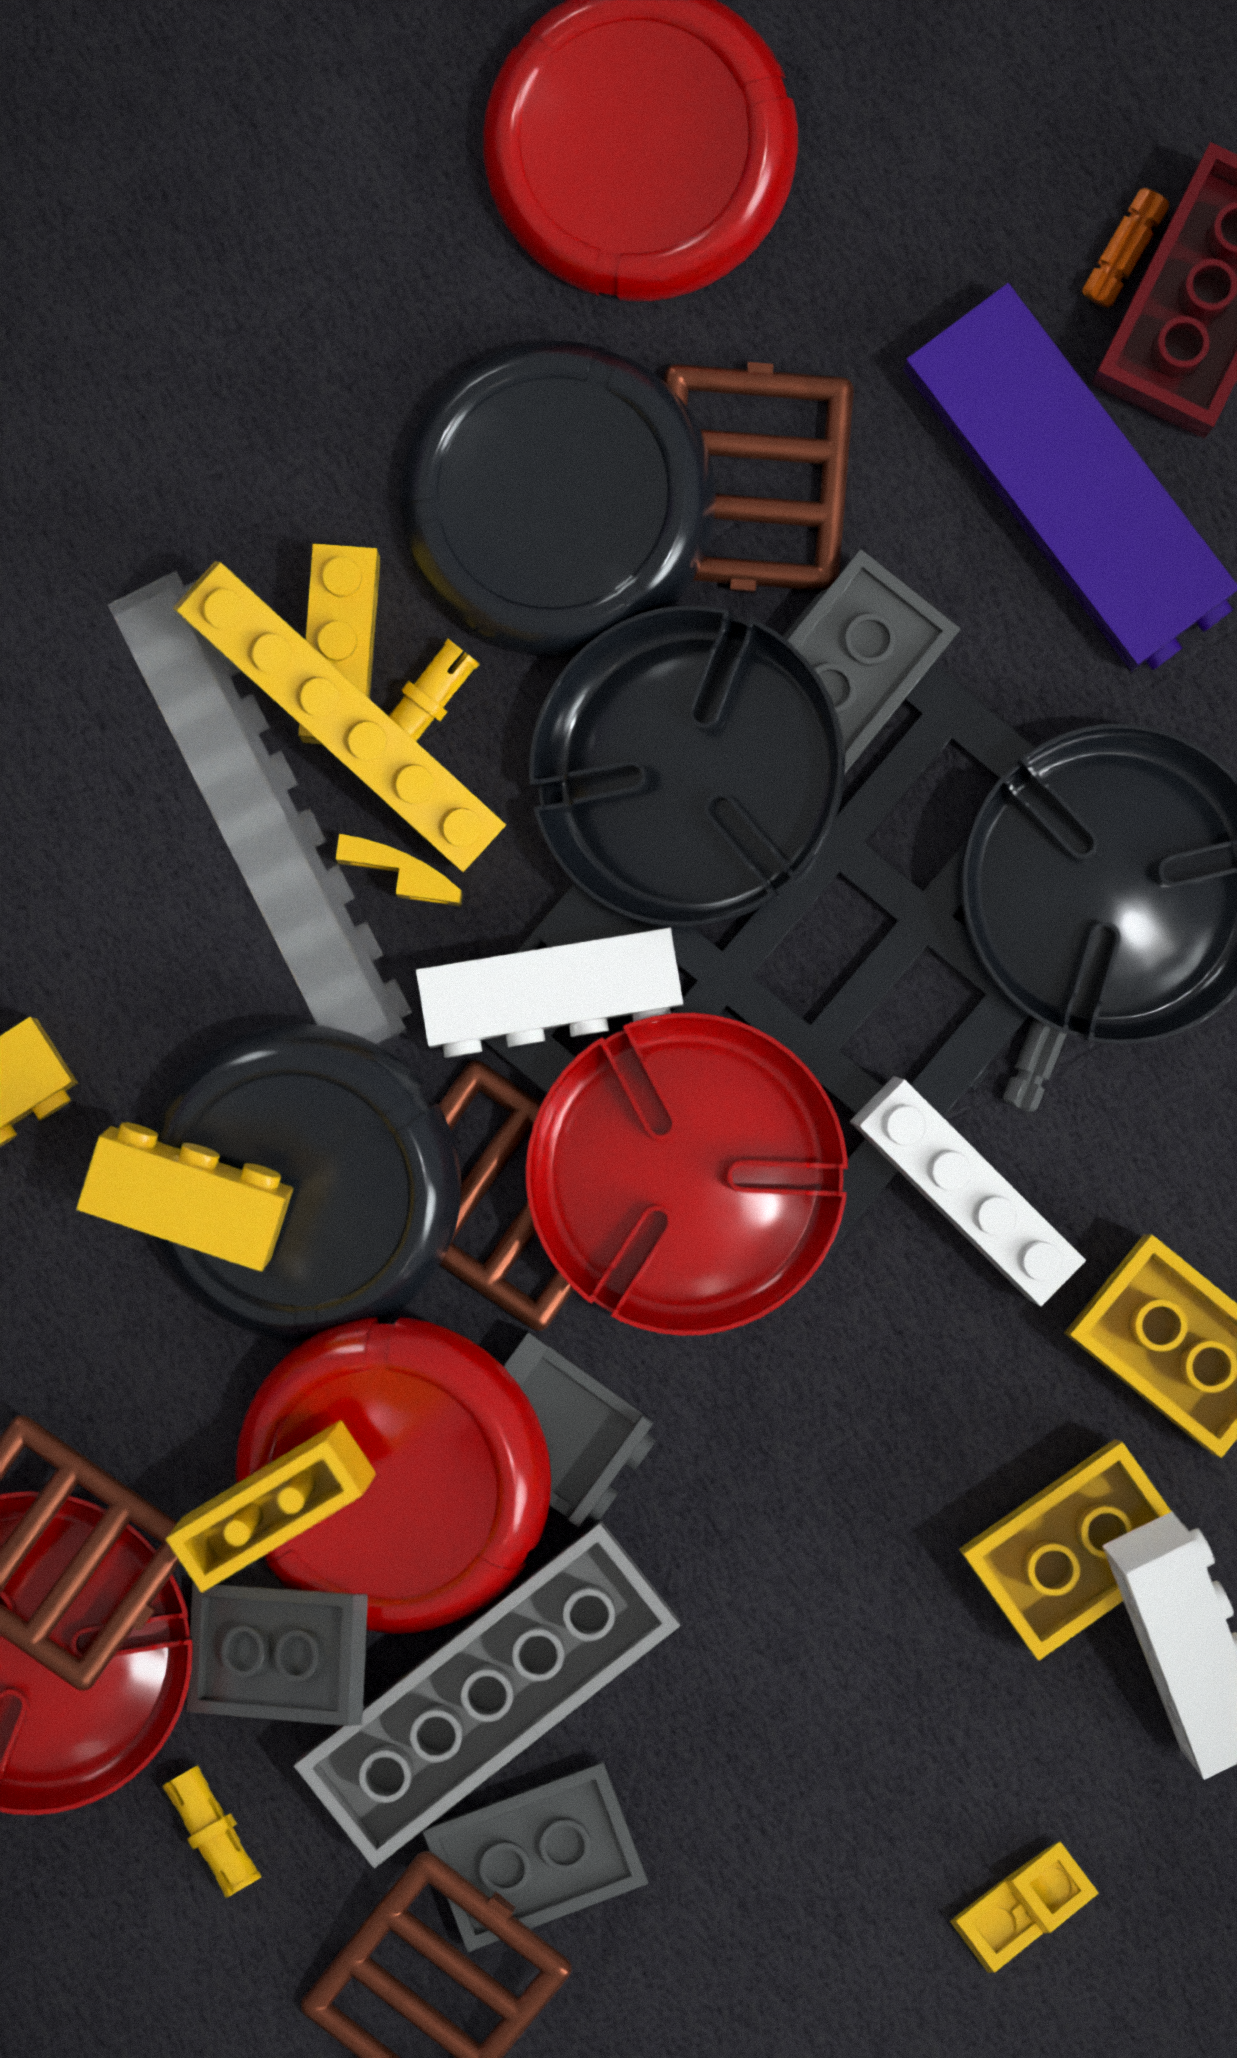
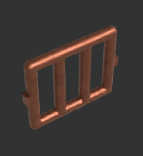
[664,362,854,593]
[439,1060,574,1331]
[0,1415,181,1691]
[301,1851,572,2058]

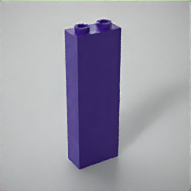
[903,283,1237,672]

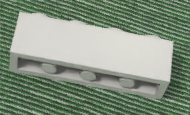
[416,928,683,1058]
[849,1076,1086,1306]
[1102,1512,1237,1780]

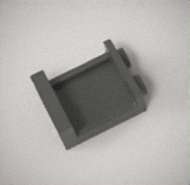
[504,1331,656,1528]

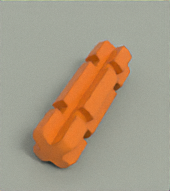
[1083,188,1169,308]

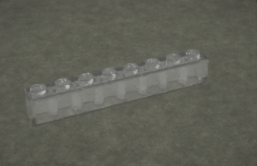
[108,571,412,1046]

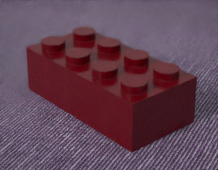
[1091,142,1237,439]

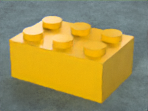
[1064,1234,1237,1458]
[959,1439,1171,1661]

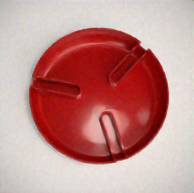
[483,0,798,302]
[526,1013,848,1335]
[235,1317,551,1634]
[0,1491,193,1815]

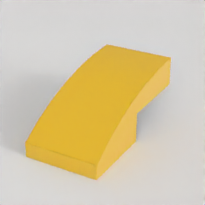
[336,834,463,907]
[950,1841,1099,1973]

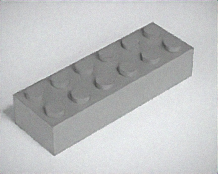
[294,1519,680,1868]

